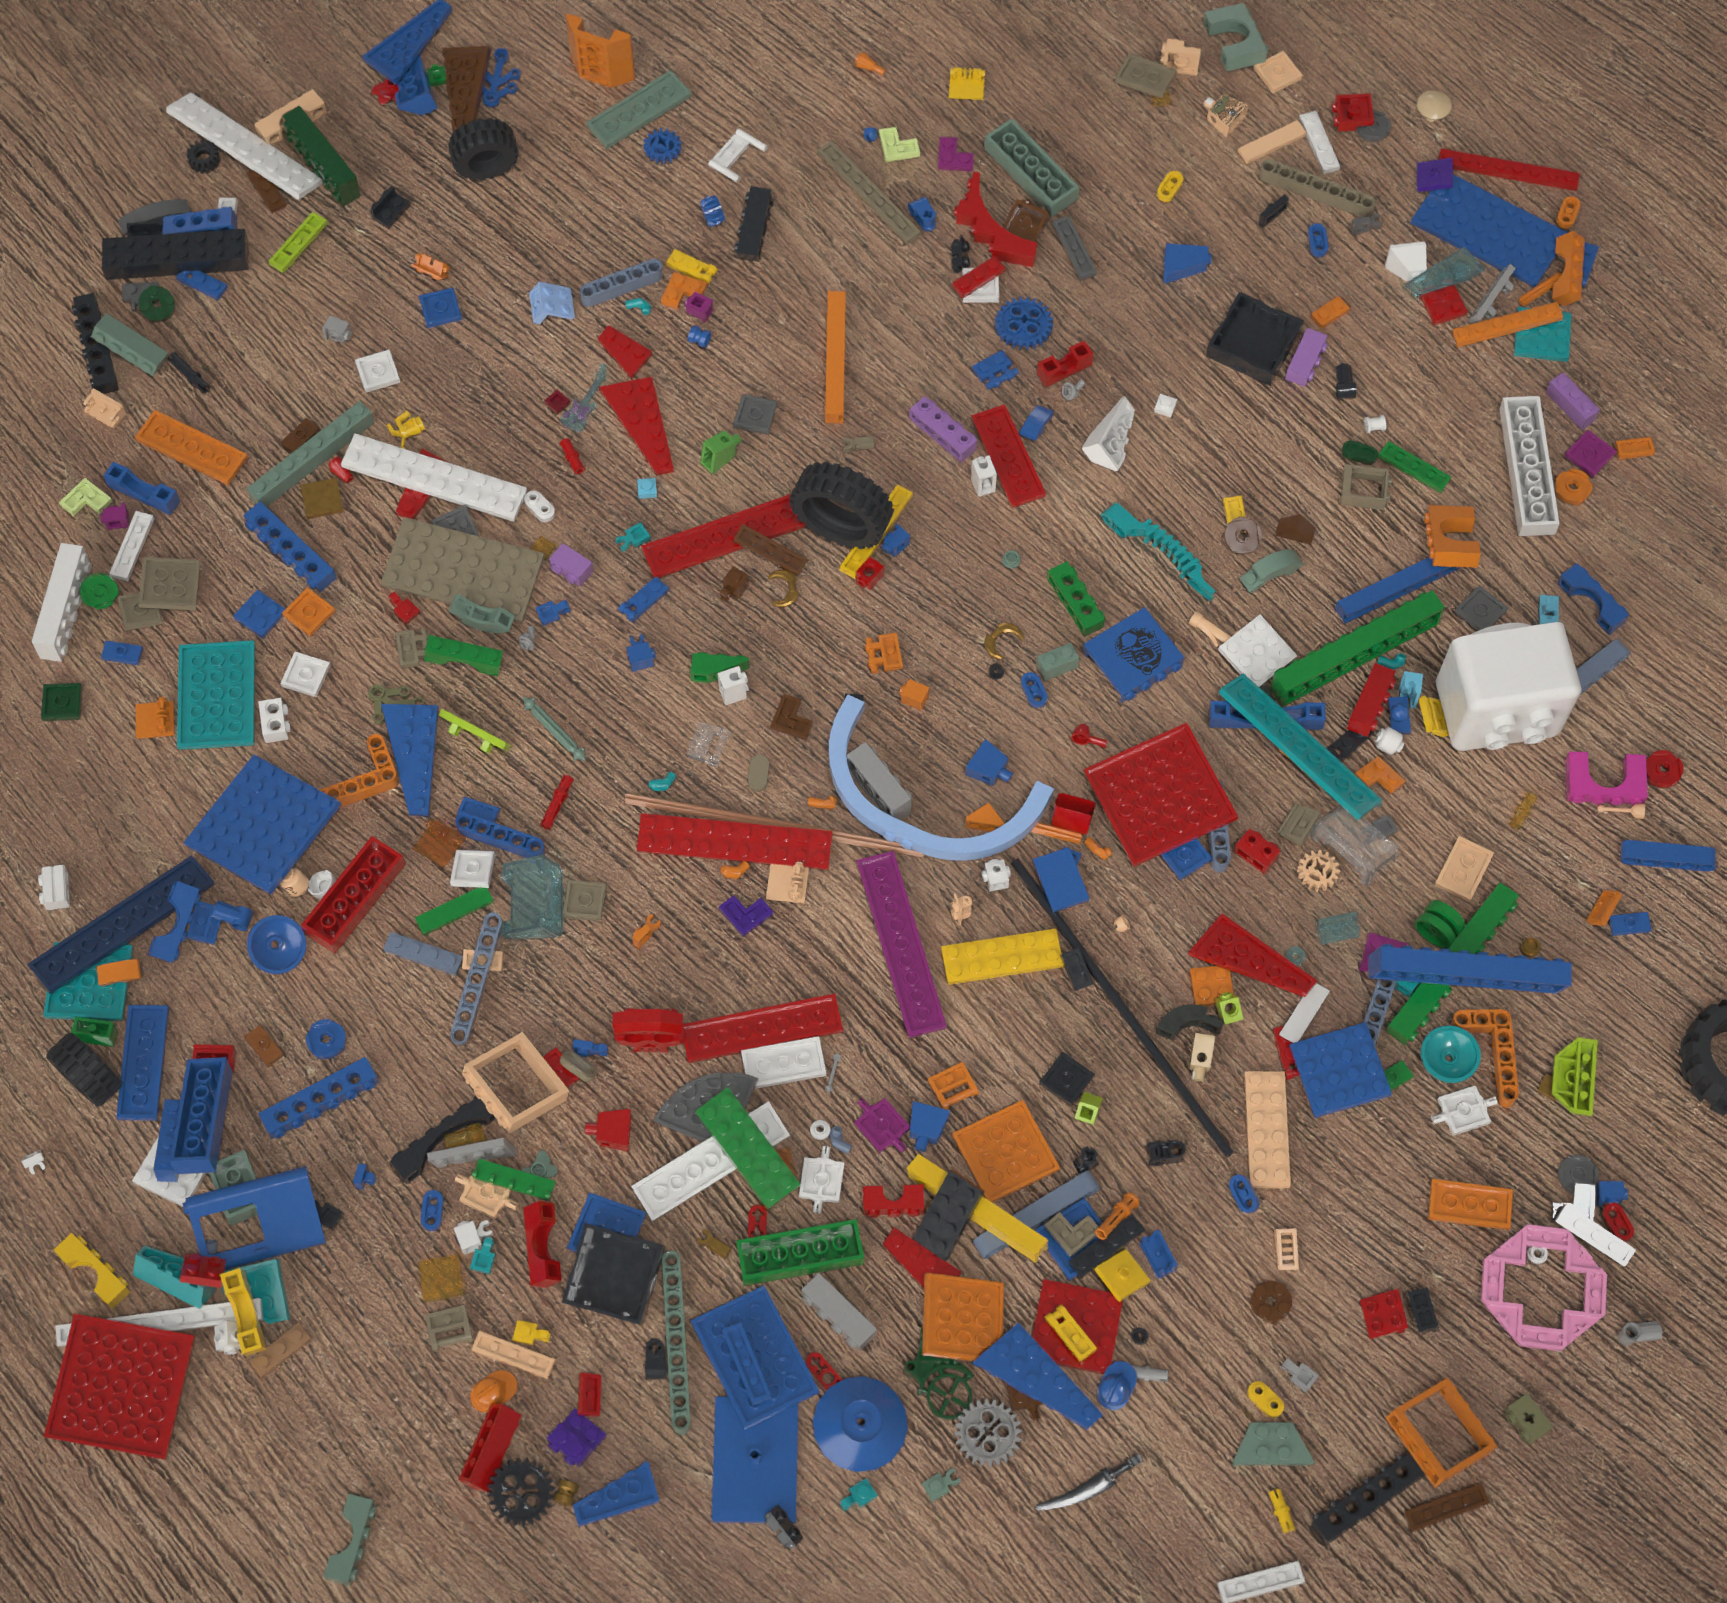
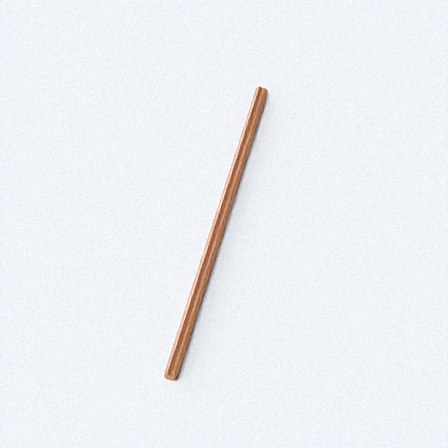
[625,793,925,857]

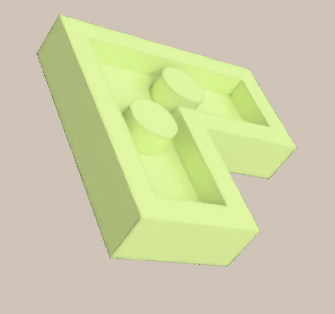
[879,127,920,162]
[59,478,113,516]

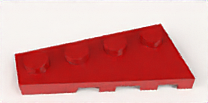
[883,1227,962,1290]

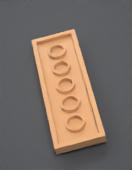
[1244,1071,1291,1189]

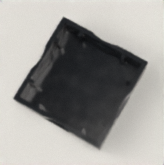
[1206,291,1304,386]
[562,1223,666,1326]

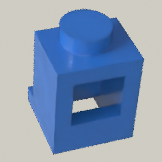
[881,524,910,557]
[1595,1181,1628,1207]

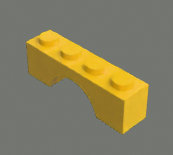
[53,1233,130,1309]
[220,1268,267,1356]

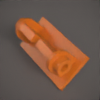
[411,253,450,280]

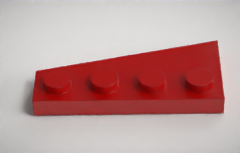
[396,448,451,520]

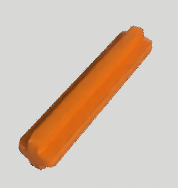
[1518,273,1561,306]
[1031,822,1082,844]

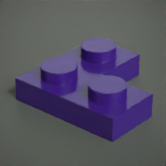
[719,895,774,937]

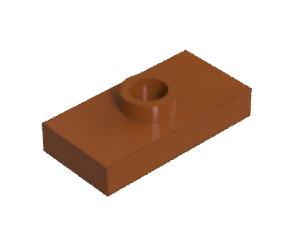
[244,1025,284,1067]

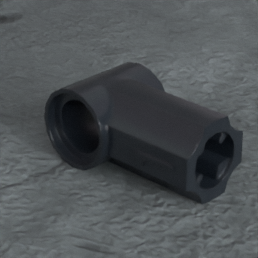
[1335,363,1357,399]
[1072,1147,1099,1174]

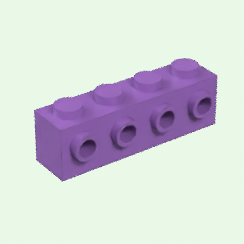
[909,396,977,463]

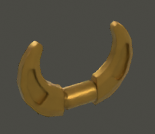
[768,570,799,607]
[984,623,1023,660]

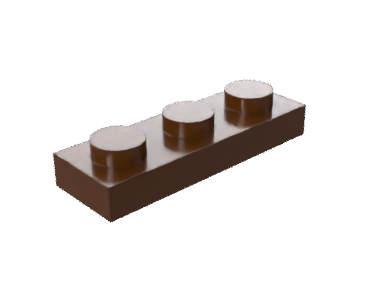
[246,169,287,214]

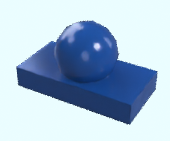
[1388,696,1411,734]

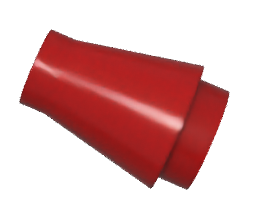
[328,456,354,484]

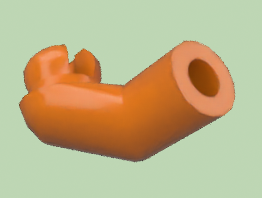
[807,796,837,810]
[1084,837,1112,860]
[720,861,750,879]

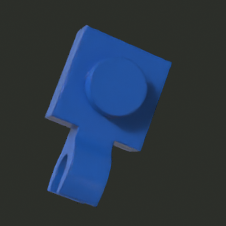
[535,600,571,626]

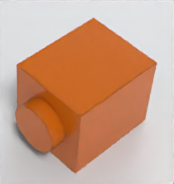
[899,679,930,711]

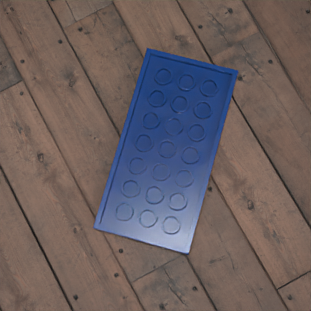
[1410,174,1568,287]

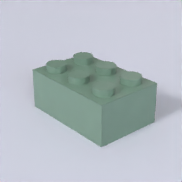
[210,1150,258,1226]

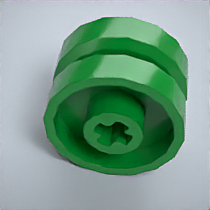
[1414,900,1466,949]

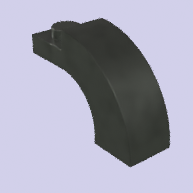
[1155,1004,1224,1041]

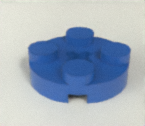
[306,1019,346,1059]

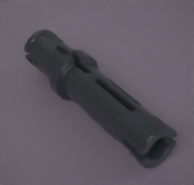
[168,352,211,394]

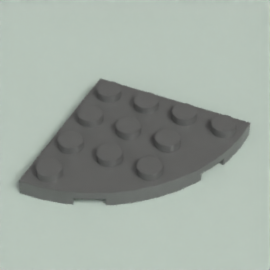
[653,1072,759,1142]

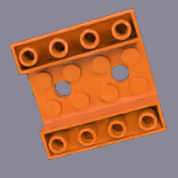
[565,13,635,88]

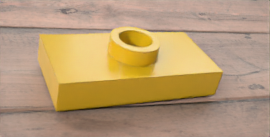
[1223,495,1246,533]

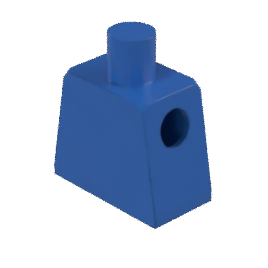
[965,739,1014,786]
[910,1101,950,1152]

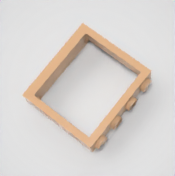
[462,1032,569,1134]

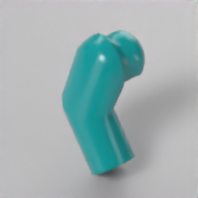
[1377,653,1406,670]
[648,771,677,791]

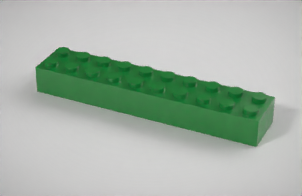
[1270,590,1445,707]

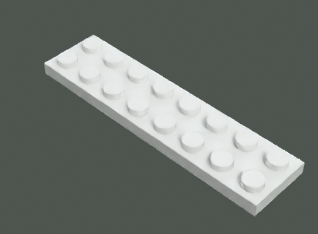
[631,1101,790,1222]

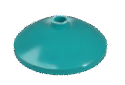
[1421,1026,1481,1083]

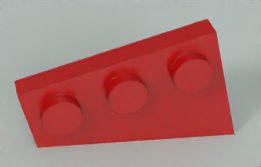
[598,325,652,380]

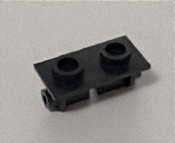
[951,235,970,273]
[764,1504,804,1550]

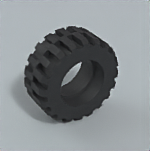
[448,118,519,181]
[46,1033,122,1107]

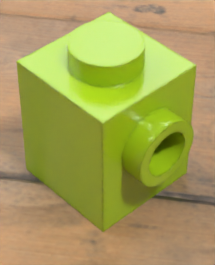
[1075,1092,1103,1125]

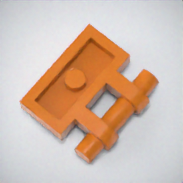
[865,633,903,674]

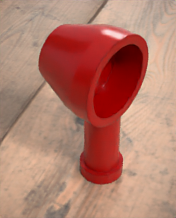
[1071,724,1107,749]

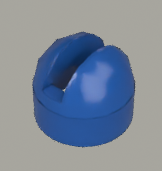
[864,128,877,142]

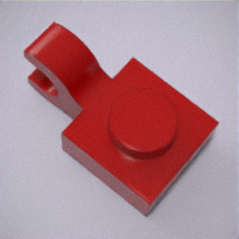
[388,591,420,625]

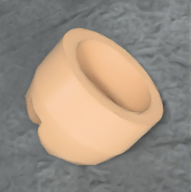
[1113,915,1130,932]

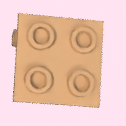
[766,862,809,904]

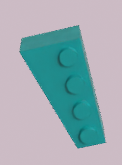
[133,1245,217,1309]

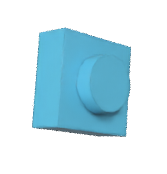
[637,478,657,499]

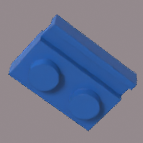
[186,901,221,946]

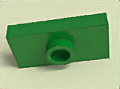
[1384,1060,1414,1091]

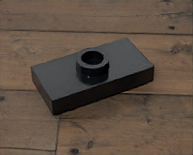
[1258,194,1289,228]
[1060,948,1094,992]

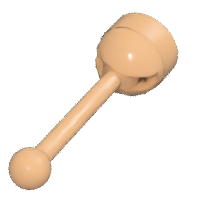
[1597,803,1645,819]

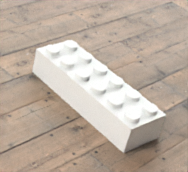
[32,543,92,662]

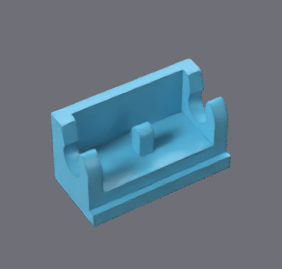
[1398,671,1423,709]

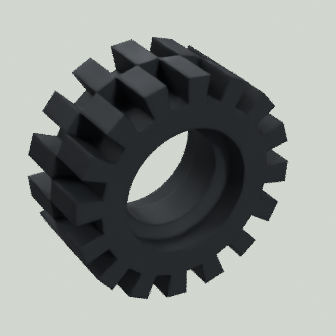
[187,140,220,174]

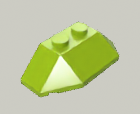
[1552,1037,1598,1116]

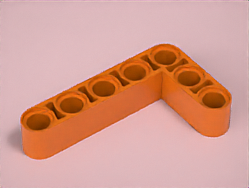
[320,734,399,808]
[1451,1009,1519,1108]

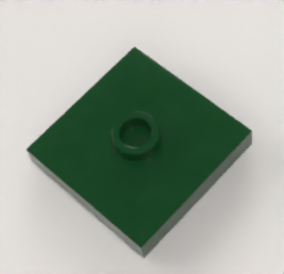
[41,683,83,721]

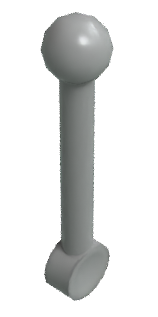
[825,1054,841,1092]

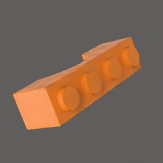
[1552,231,1585,306]

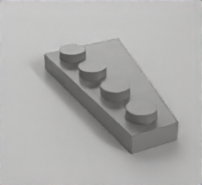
[427,1138,518,1167]

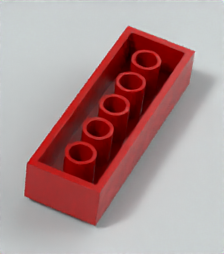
[300,836,406,954]

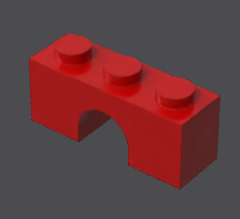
[1037,340,1094,388]
[863,1184,924,1218]

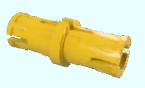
[1268,1489,1296,1534]

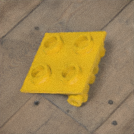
[949,67,985,100]

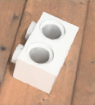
[258,698,291,743]

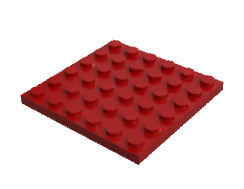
[1083,722,1238,867]
[44,1314,196,1460]

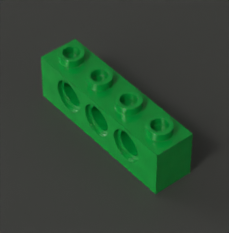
[1047,561,1105,637]

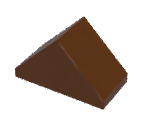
[1275,514,1316,545]

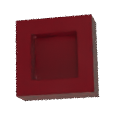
[544,389,570,415]

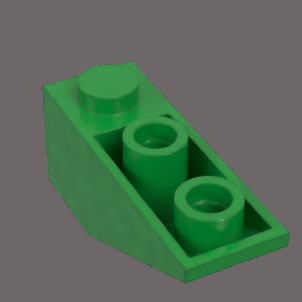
[690,652,750,683]

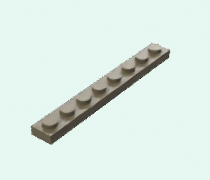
[818,141,921,245]

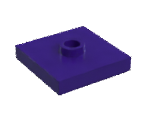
[1417,158,1453,192]

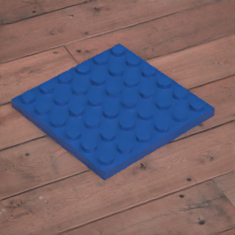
[183,754,341,895]

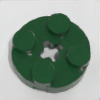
[138,285,175,323]

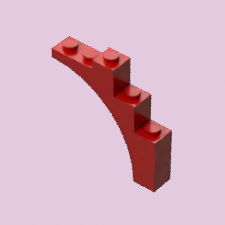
[954,171,1037,267]

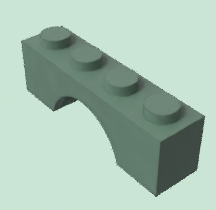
[323,1494,377,1586]

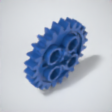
[995,296,1053,350]

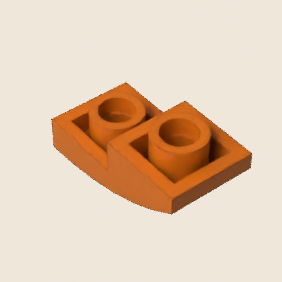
[97,959,141,986]

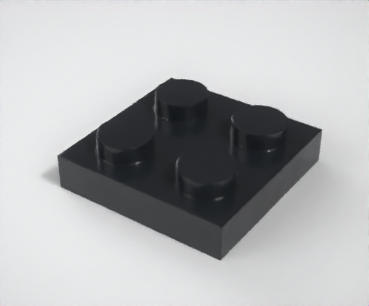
[1039,1052,1095,1107]

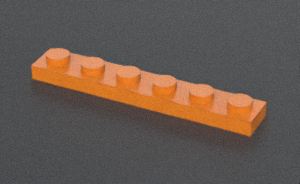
[1452,302,1563,348]

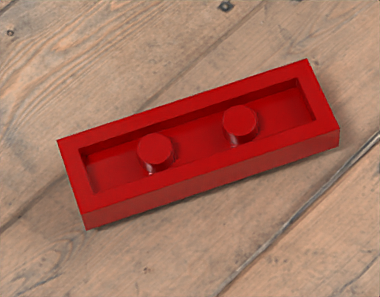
[952,256,1005,299]

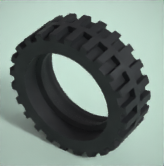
[789,462,894,549]

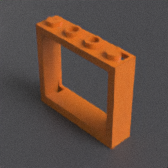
[1386,1378,1497,1488]

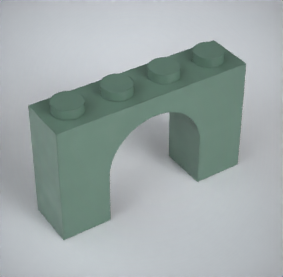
[1204,3,1268,72]

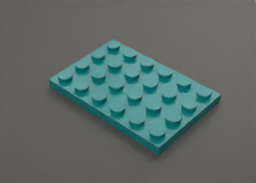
[177,640,255,750]

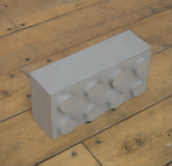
[847,742,912,821]

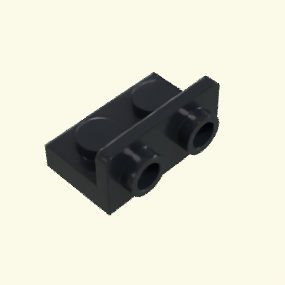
[370,186,411,230]

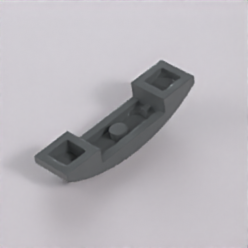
[118,199,190,236]

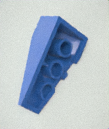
[395,54,438,115]

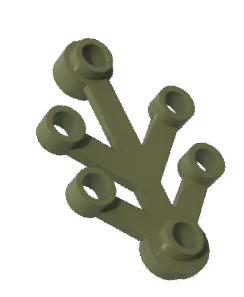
[368,684,425,734]

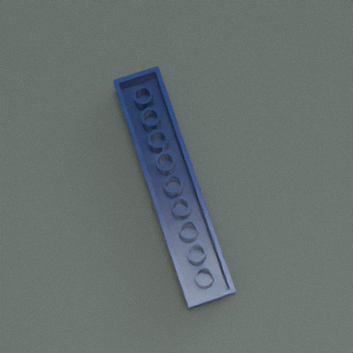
[1368,944,1572,994]

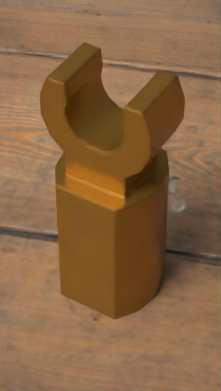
[696,1229,732,1259]

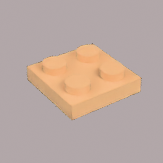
[1254,51,1303,94]

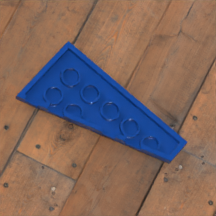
[362,0,452,85]

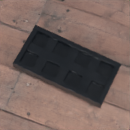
[913,1169,985,1261]

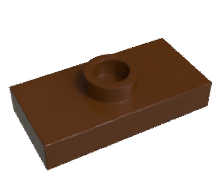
[281,418,320,453]

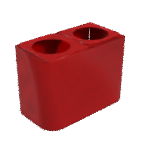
[1052,793,1096,835]

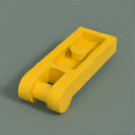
[666,249,718,285]
[1045,1305,1097,1362]

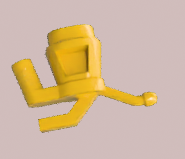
[387,410,425,449]

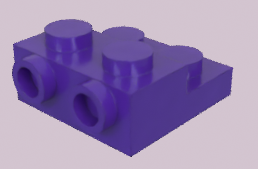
[547,1409,606,1468]

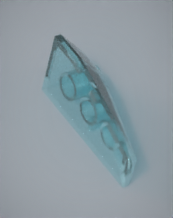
[1405,247,1485,297]

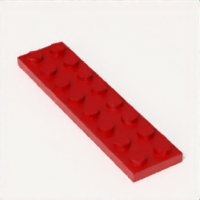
[684,994,843,1064]

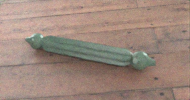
[523,696,586,761]

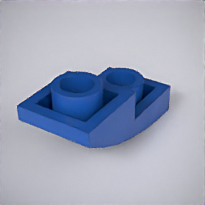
[1019,405,1053,441]

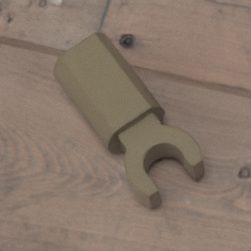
[842,436,874,453]

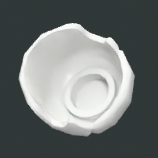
[308,870,336,899]

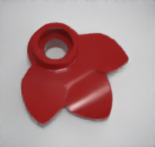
[371,79,400,106]

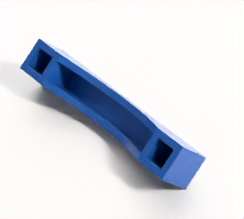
[1209,701,1326,730]

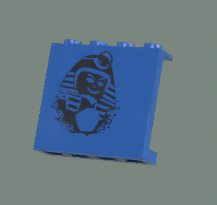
[1082,607,1184,703]

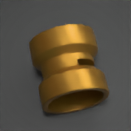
[553,1480,579,1507]

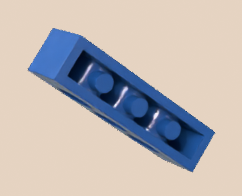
[163,207,237,234]

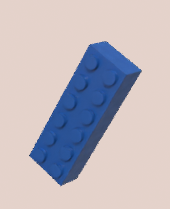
[169,1057,233,1174]

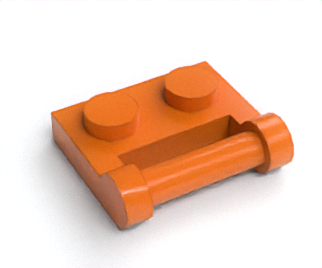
[927,1062,979,1110]

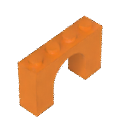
[1424,505,1481,568]

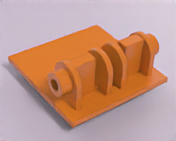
[135,697,174,739]

